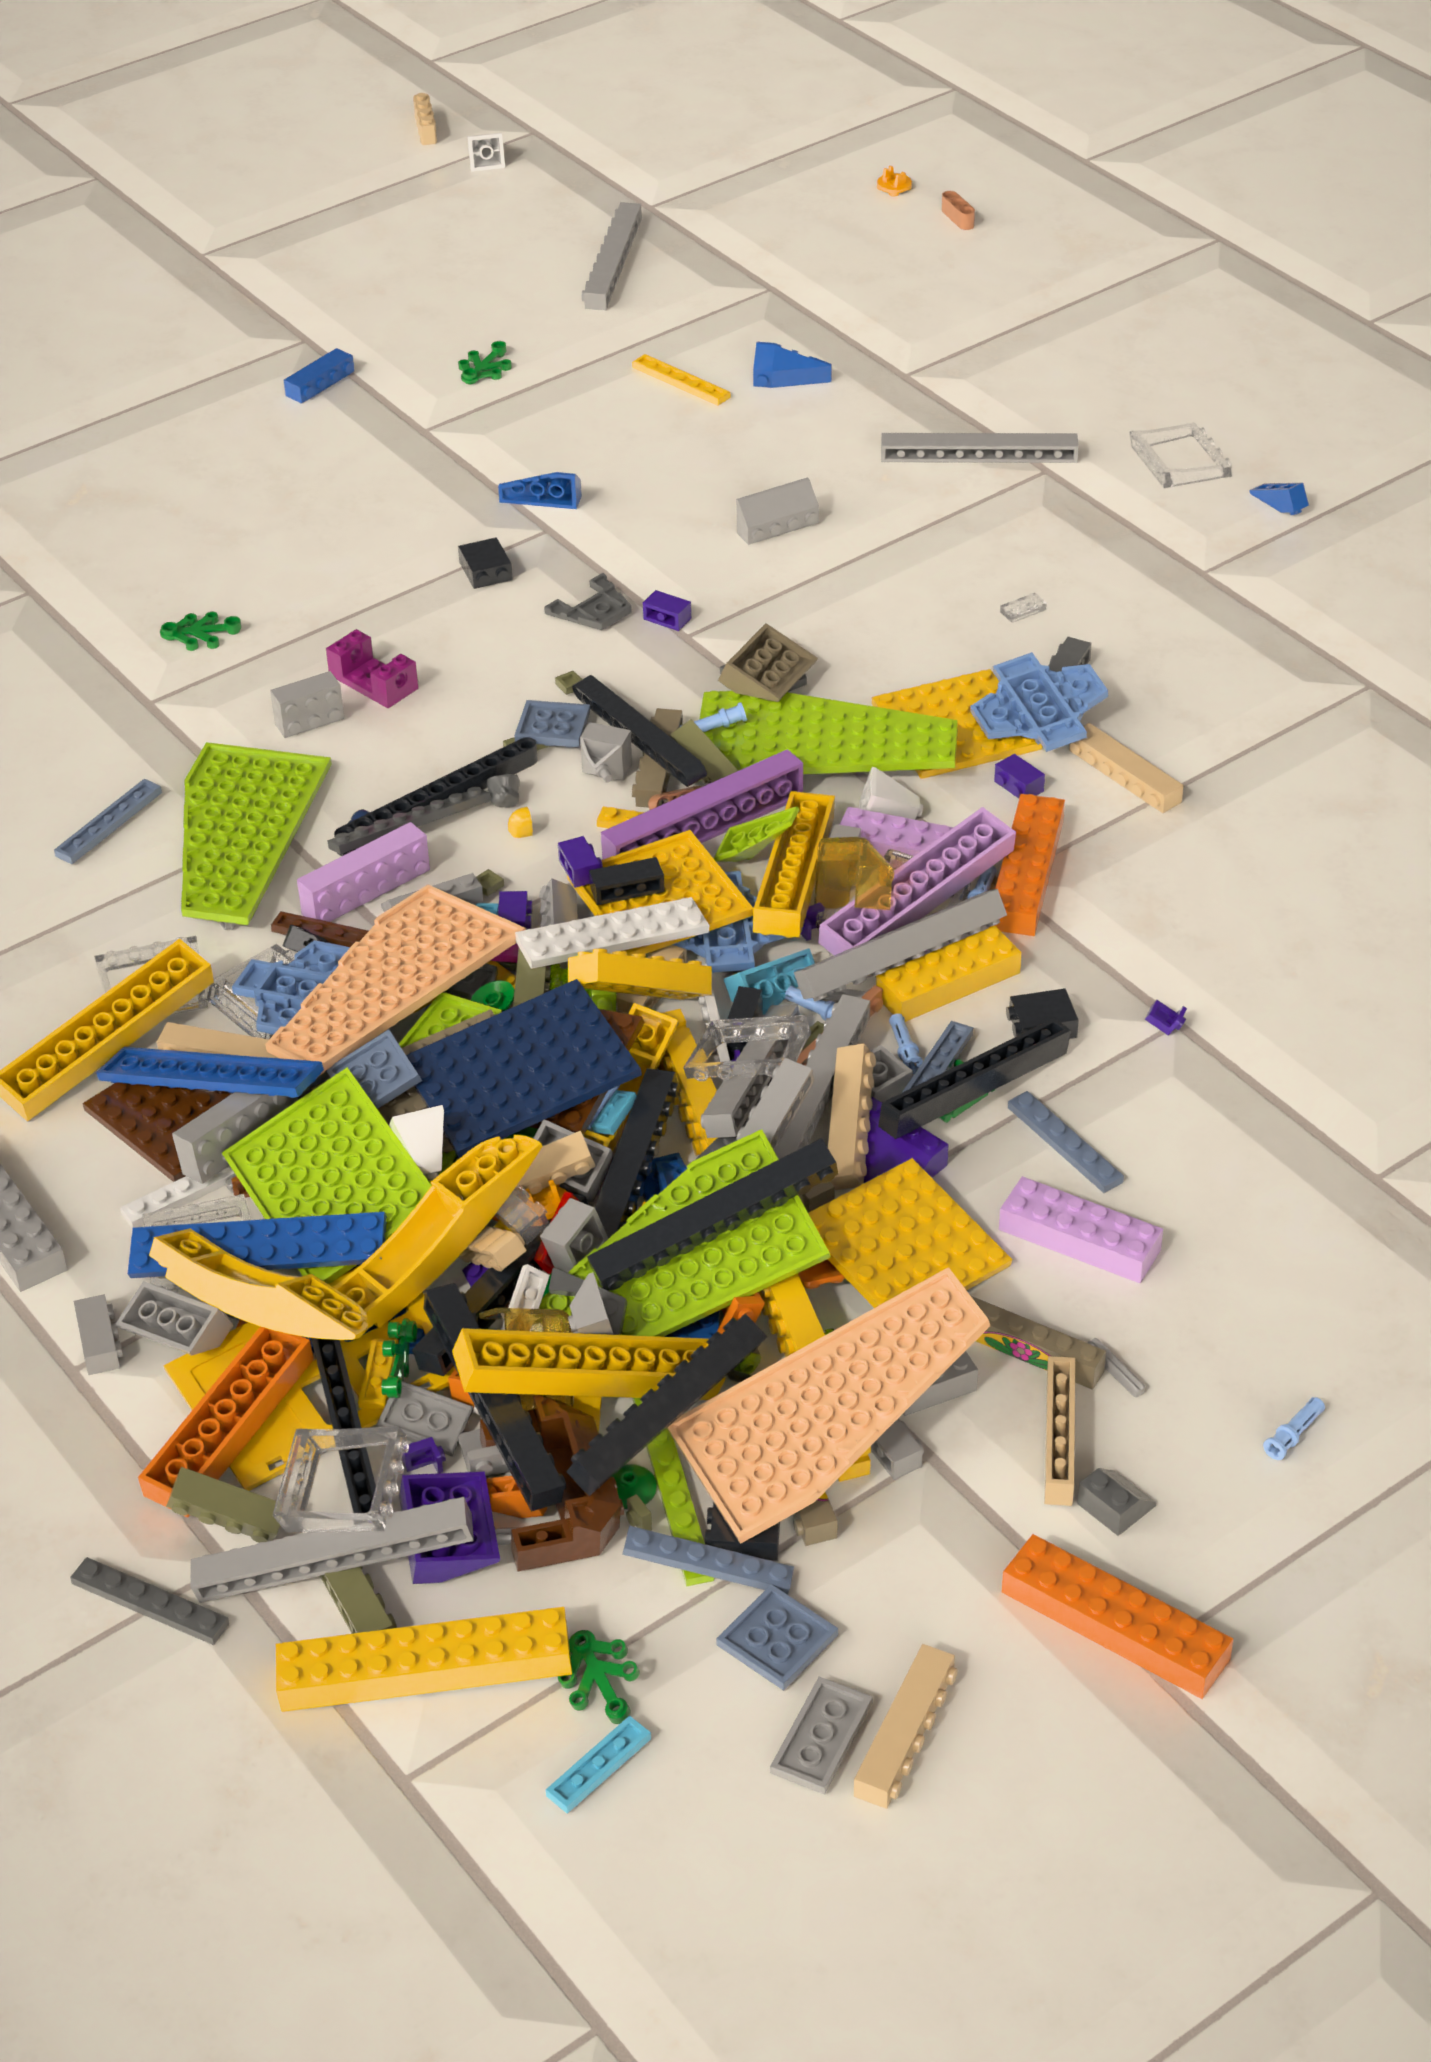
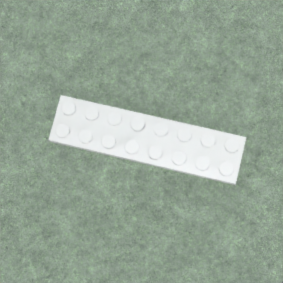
[515,897,709,969]

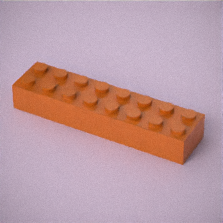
[989,794,1065,936]
[138,1326,314,1518]
[1002,1534,1233,1699]

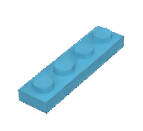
[546,1716,651,1814]

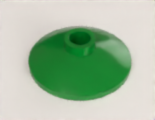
[471,980,515,1012]
[612,1464,657,1510]

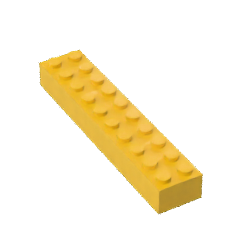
[753,791,835,938]
[0,938,214,1122]
[452,1328,726,1400]
[276,1607,572,1712]

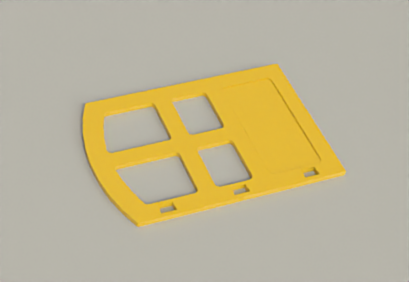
[163,1266,455,1491]

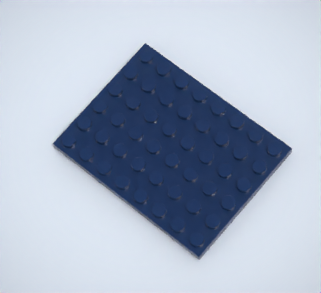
[406,979,642,1158]

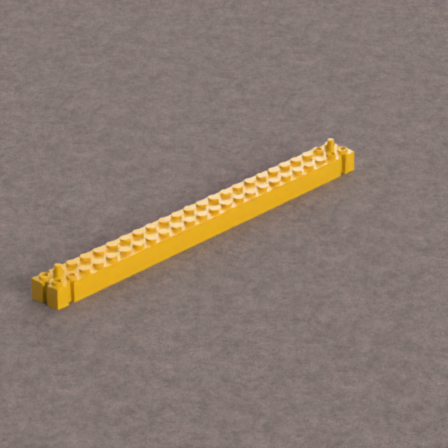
[658,1009,871,1482]

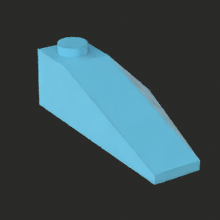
[723,948,815,1015]

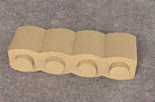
[413,93,437,145]
[616,945,687,1014]
[459,1226,526,1271]

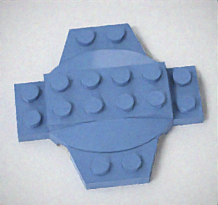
[970,652,1108,752]
[672,871,787,973]
[232,940,350,1035]

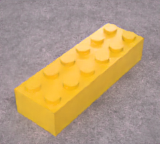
[876,926,1022,1022]
[568,949,712,1000]

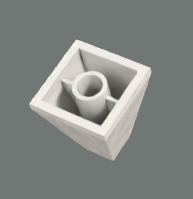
[467,133,505,172]
[859,767,923,820]
[389,1105,444,1181]

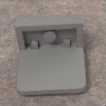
[458,1429,509,1477]

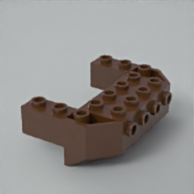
[480,1395,624,1572]

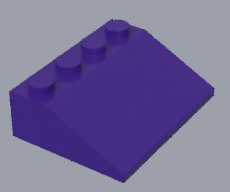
[864,1097,949,1183]
[399,1471,500,1584]

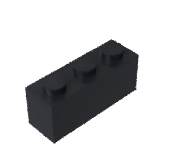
[589,857,665,905]

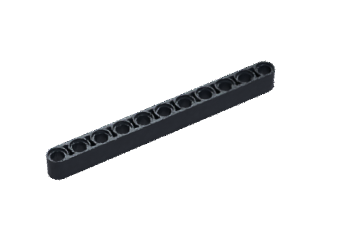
[572,675,707,787]
[334,737,538,856]

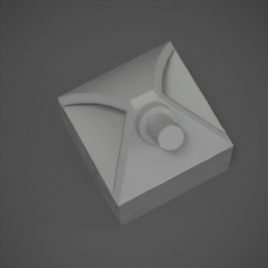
[580,722,632,782]

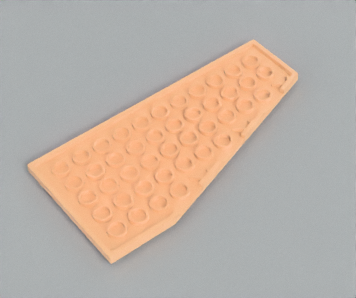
[265,885,526,1075]
[667,1267,990,1544]

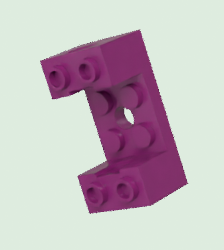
[326,629,418,709]

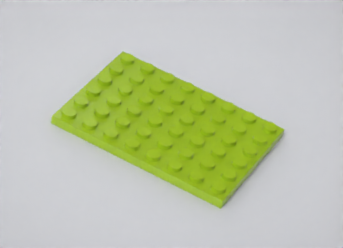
[222,1067,432,1284]

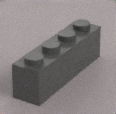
[1048,637,1092,672]

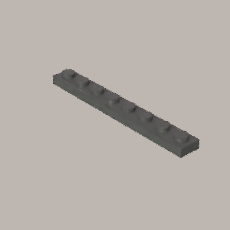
[327,787,491,854]

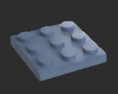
[514,700,590,748]
[326,1030,422,1109]
[716,1584,838,1691]

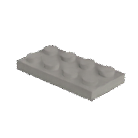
[770,1676,873,1795]

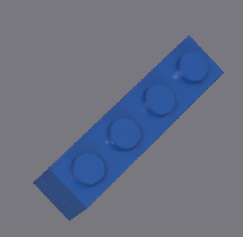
[284,348,354,404]

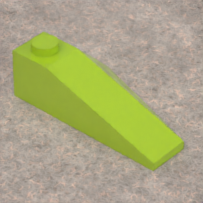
[713,806,800,862]

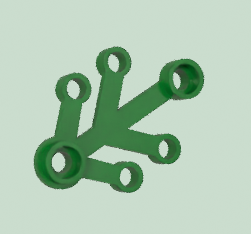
[458,341,512,384]
[160,611,241,651]
[381,1318,417,1398]
[558,1630,640,1724]

